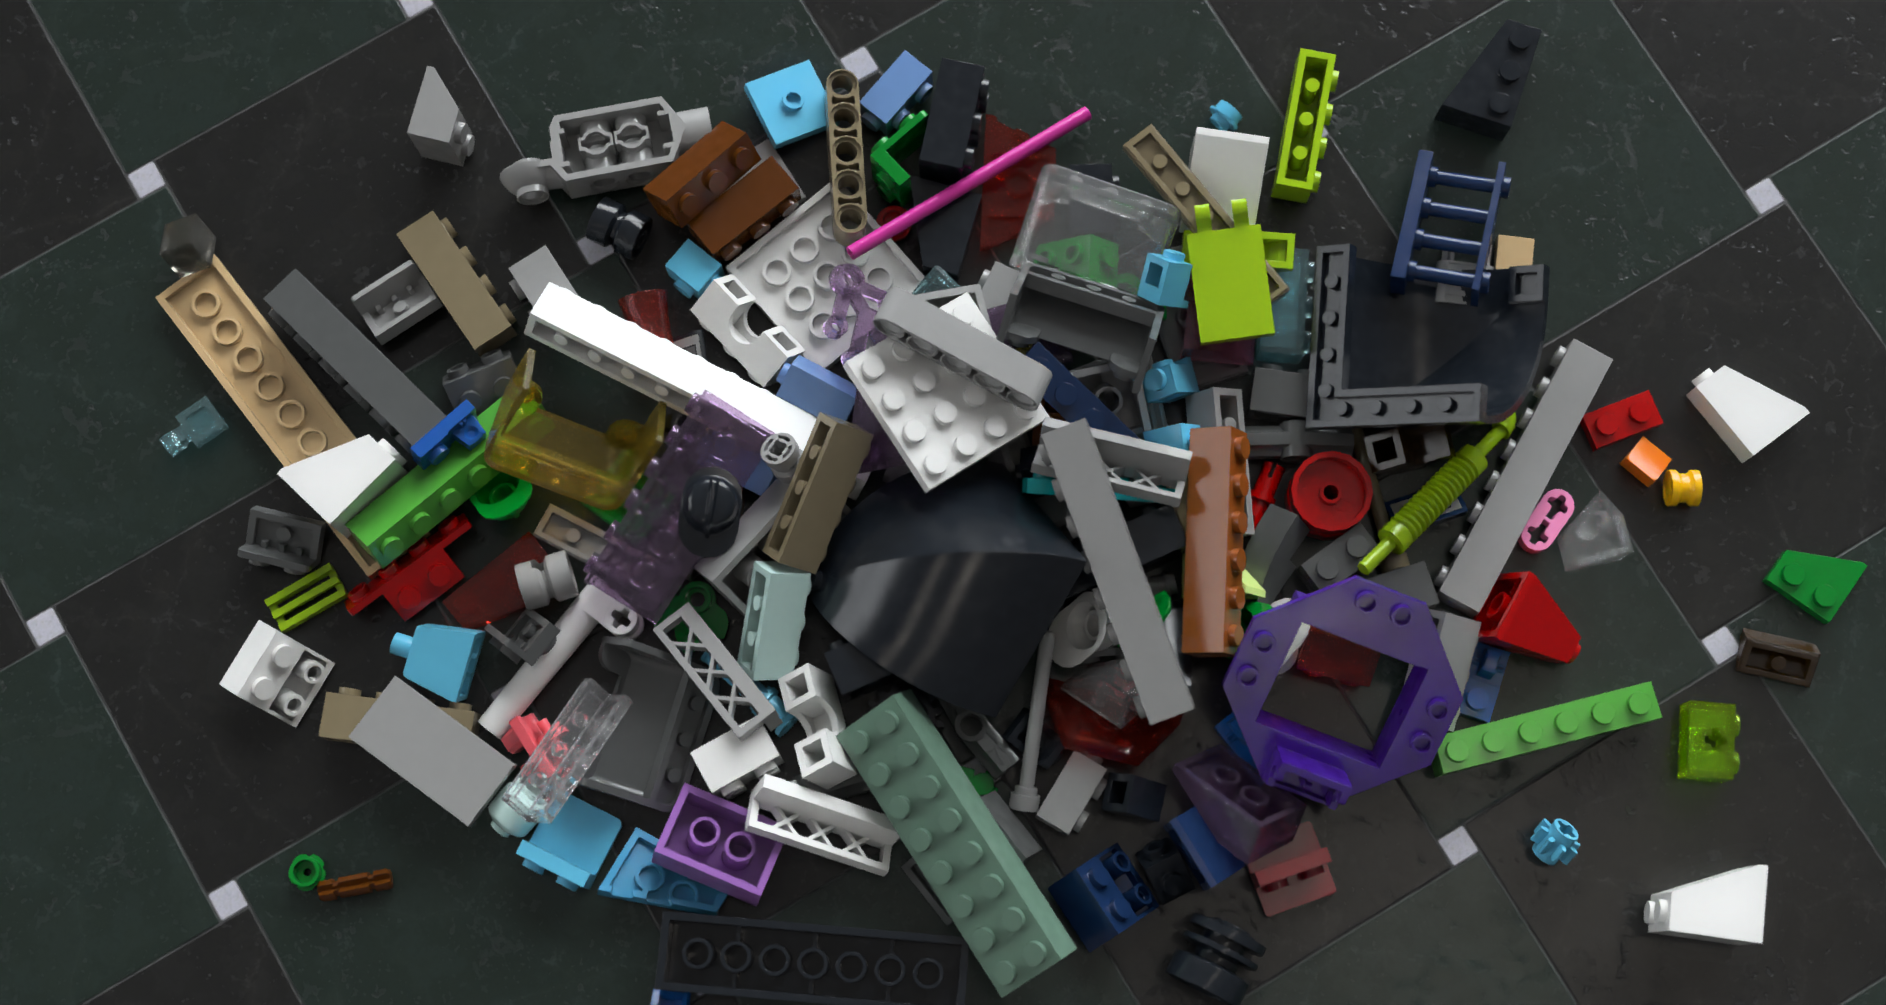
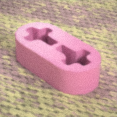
[1518,489,1574,554]

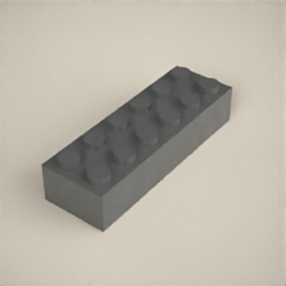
[263,268,446,456]

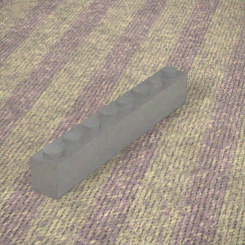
[1433,339,1613,618]
[1038,418,1195,725]

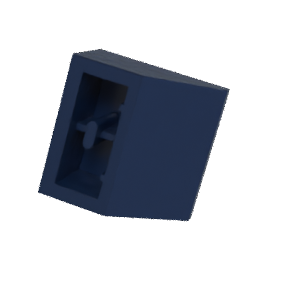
[1047,842,1159,953]

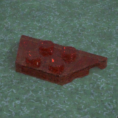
[980,114,1056,251]
[1046,678,1184,766]

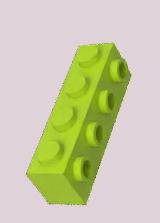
[1271,48,1339,204]

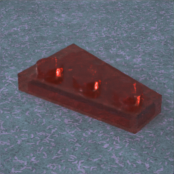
[442,532,548,629]

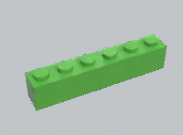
[345,384,555,569]
[1431,681,1662,778]

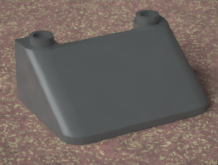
[556,636,720,812]

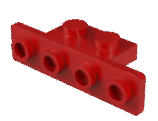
[344,513,472,622]

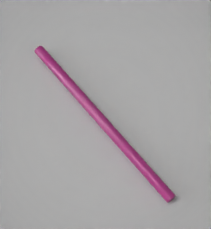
[846,107,1092,260]

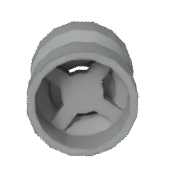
[761,432,803,484]

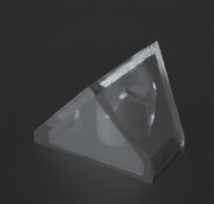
[1556,490,1633,571]

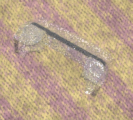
[1009,164,1181,295]

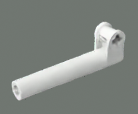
[478,575,644,740]

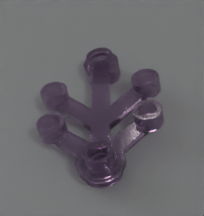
[823,264,887,365]

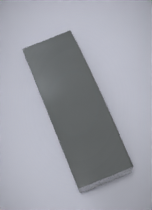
[1245,503,1310,605]

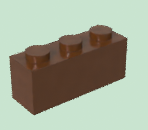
[643,121,761,228]
[687,156,801,263]

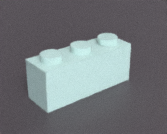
[737,561,812,681]

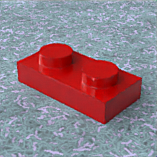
[1580,390,1664,452]

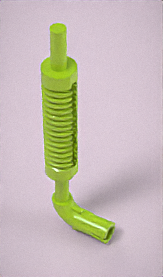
[1357,412,1517,575]

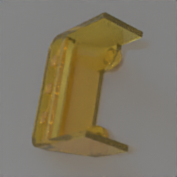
[484,348,667,510]

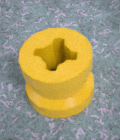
[1663,470,1703,507]

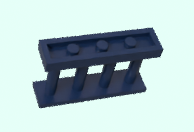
[1390,150,1512,307]

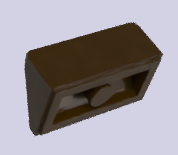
[1735,628,1821,688]

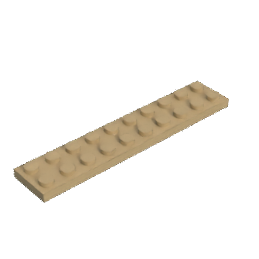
[155,254,431,580]

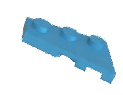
[597,827,729,916]

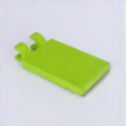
[1186,198,1275,346]

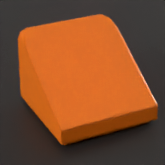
[1619,436,1672,487]

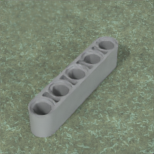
[873,287,1053,411]

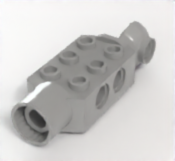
[500,96,712,205]

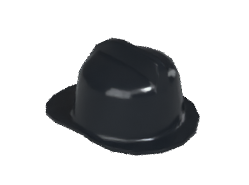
[678,467,742,558]

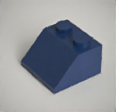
[1163,800,1246,891]

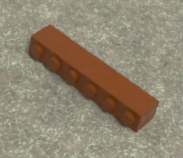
[1181,426,1250,658]

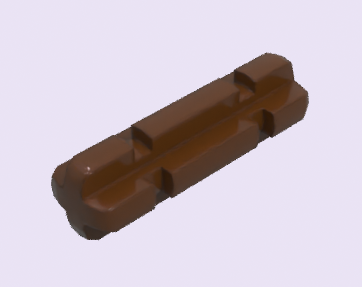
[317,868,393,902]

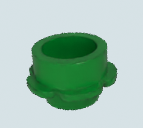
[288,854,326,891]

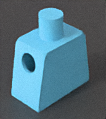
[390,624,486,703]

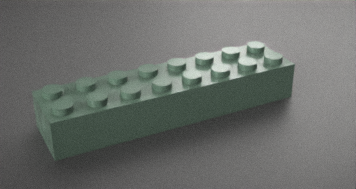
[836,689,1077,998]

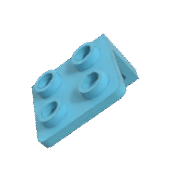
[516,790,622,892]

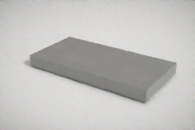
[348,676,517,827]

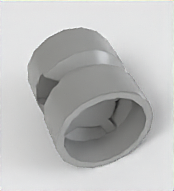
[514,550,579,611]

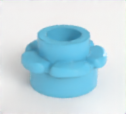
[1209,100,1242,131]

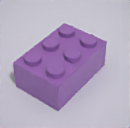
[651,783,783,906]

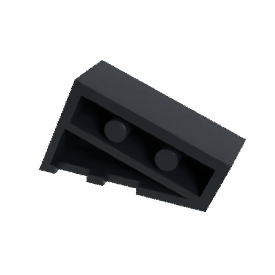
[1434,19,1542,141]

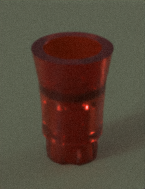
[617,289,674,344]

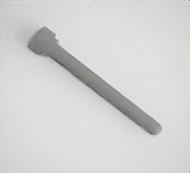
[1009,630,1055,812]

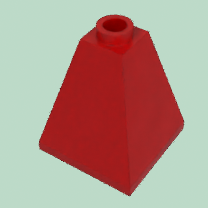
[1472,571,1581,664]

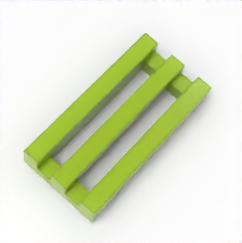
[264,563,348,633]

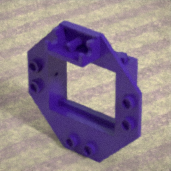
[1222,575,1463,810]

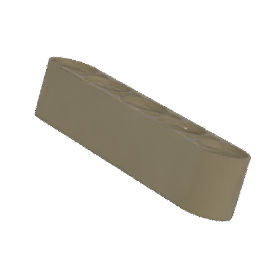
[824,69,868,246]

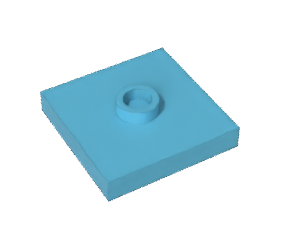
[744,60,839,150]

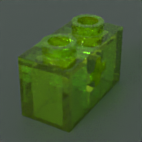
[1677,700,1741,783]

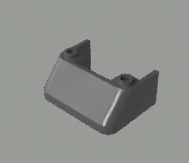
[996,263,1165,394]

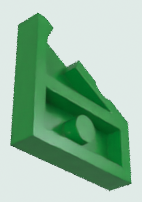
[1762,550,1868,625]

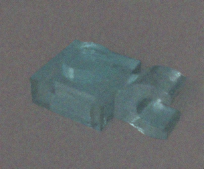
[159,396,229,457]

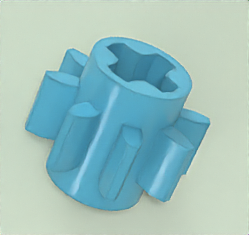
[1530,818,1581,865]

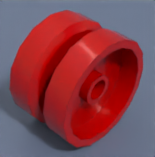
[1284,451,1373,541]

